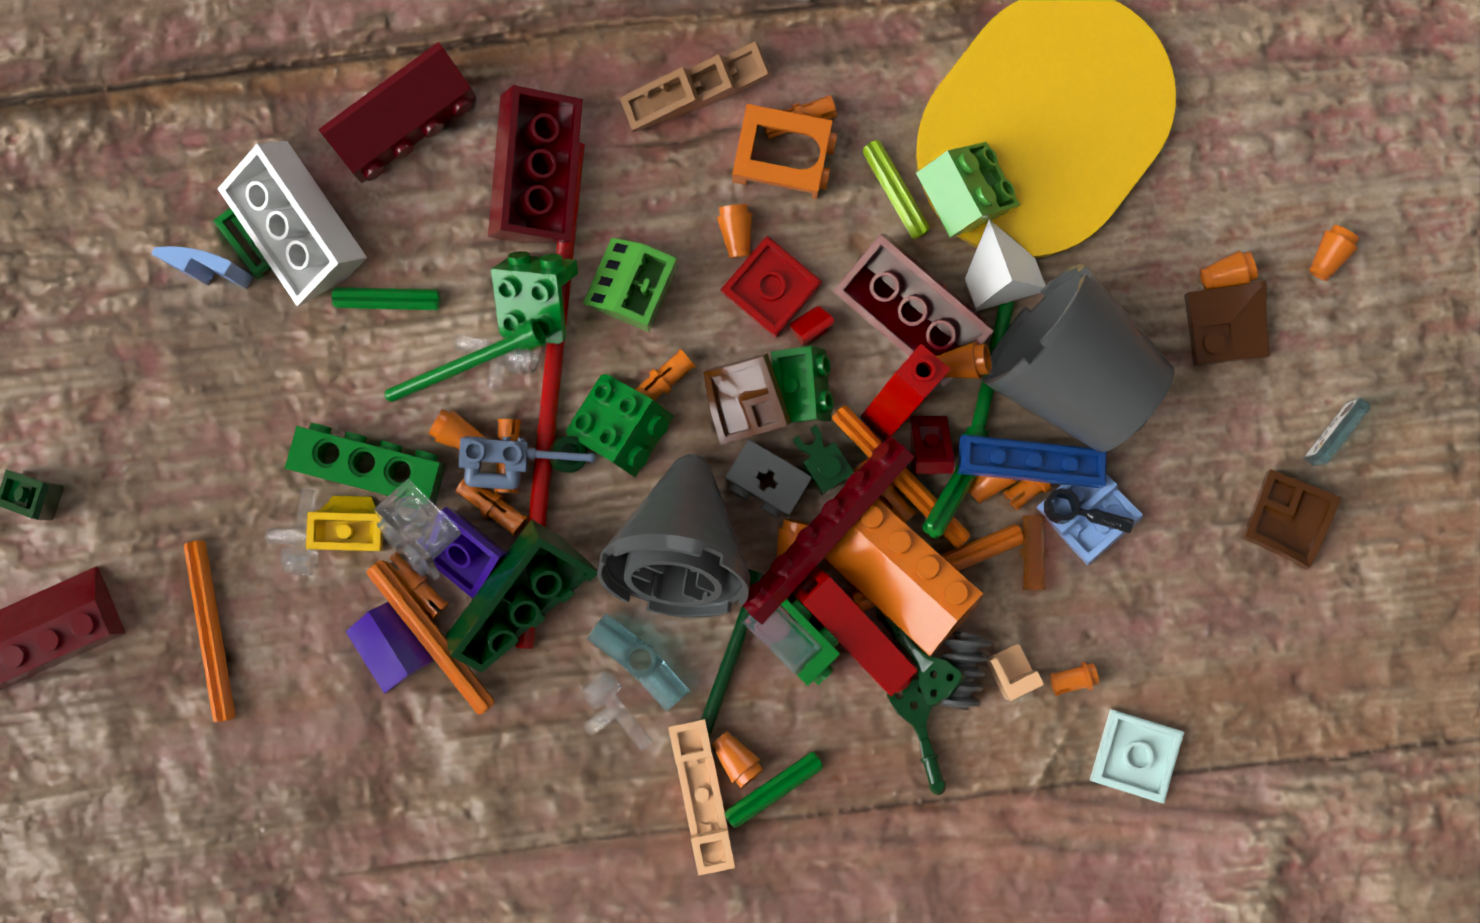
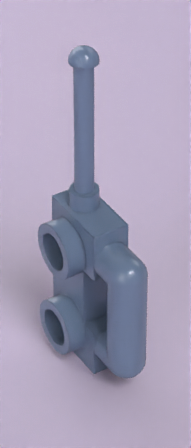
[459,436,596,490]

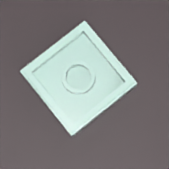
[1090,709,1184,804]

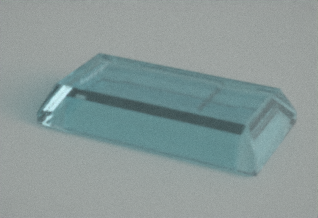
[742,607,821,674]

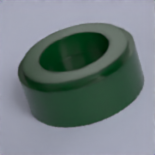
[549,436,587,473]

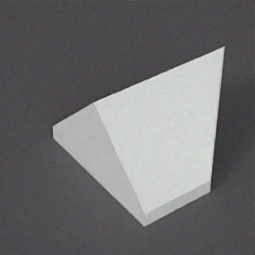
[965,219,1046,311]

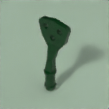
[876,608,965,706]
[887,679,946,795]

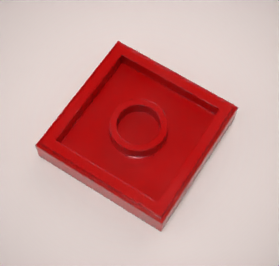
[720,236,822,338]

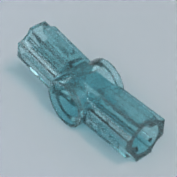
[587,613,690,712]

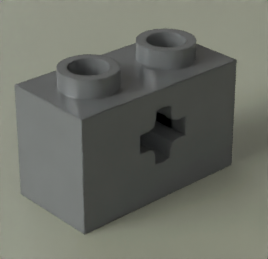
[725,439,812,519]

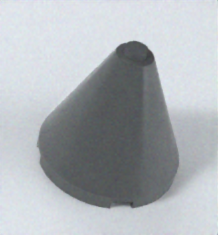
[597,454,751,618]

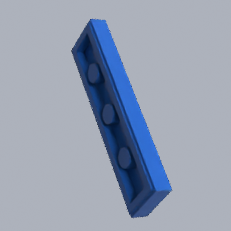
[958,435,1107,488]

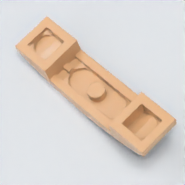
[668,719,735,876]

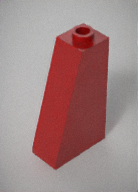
[859,344,950,440]
[791,566,918,696]

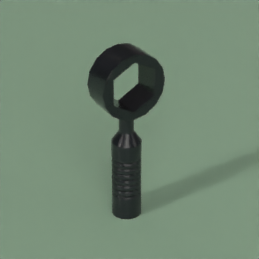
[1044,488,1134,533]

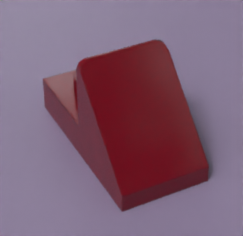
[910,416,954,475]

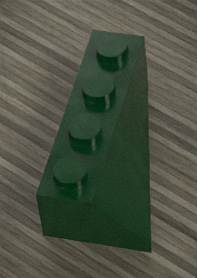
[446,519,598,673]

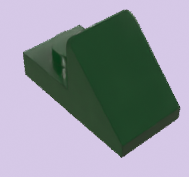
[0,469,64,521]

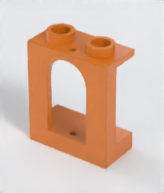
[732,104,838,199]

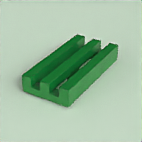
[213,208,272,280]

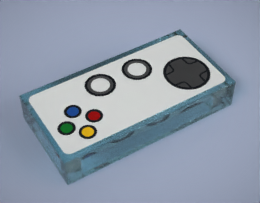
[1303,398,1370,466]

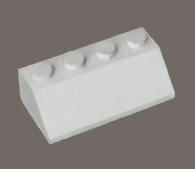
[218,141,367,306]

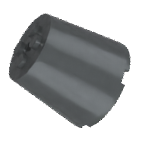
[982,264,1175,452]

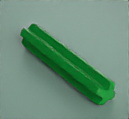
[331,287,441,310]
[923,464,976,539]
[725,752,824,828]

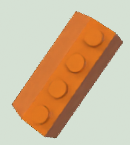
[823,499,983,657]

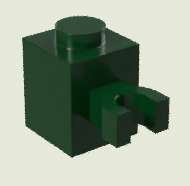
[792,424,854,496]

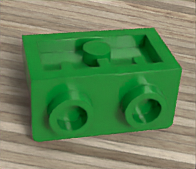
[771,346,834,424]

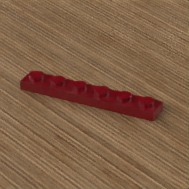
[743,436,915,625]

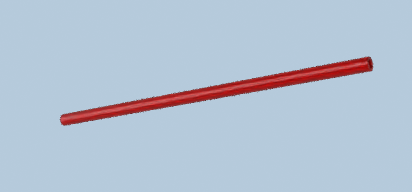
[515,142,585,649]

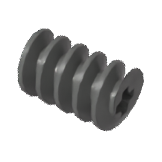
[939,631,992,711]

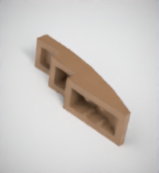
[620,41,772,132]

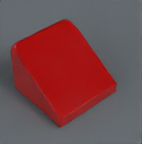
[789,306,835,346]

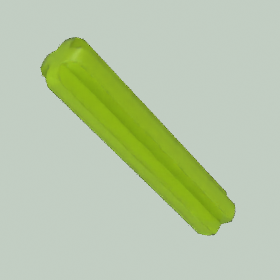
[863,140,930,239]

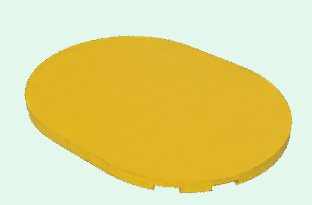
[915,0,1176,259]

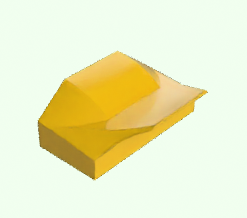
[306,496,384,551]

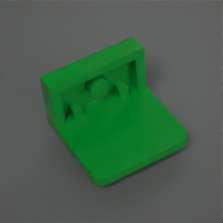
[491,251,578,344]
[566,374,674,478]
[781,599,840,686]

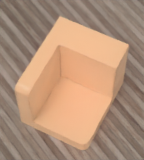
[987,644,1044,701]

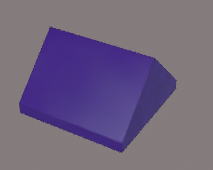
[418,507,507,599]
[346,602,435,694]

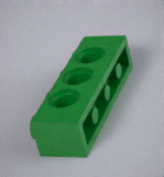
[284,422,446,508]

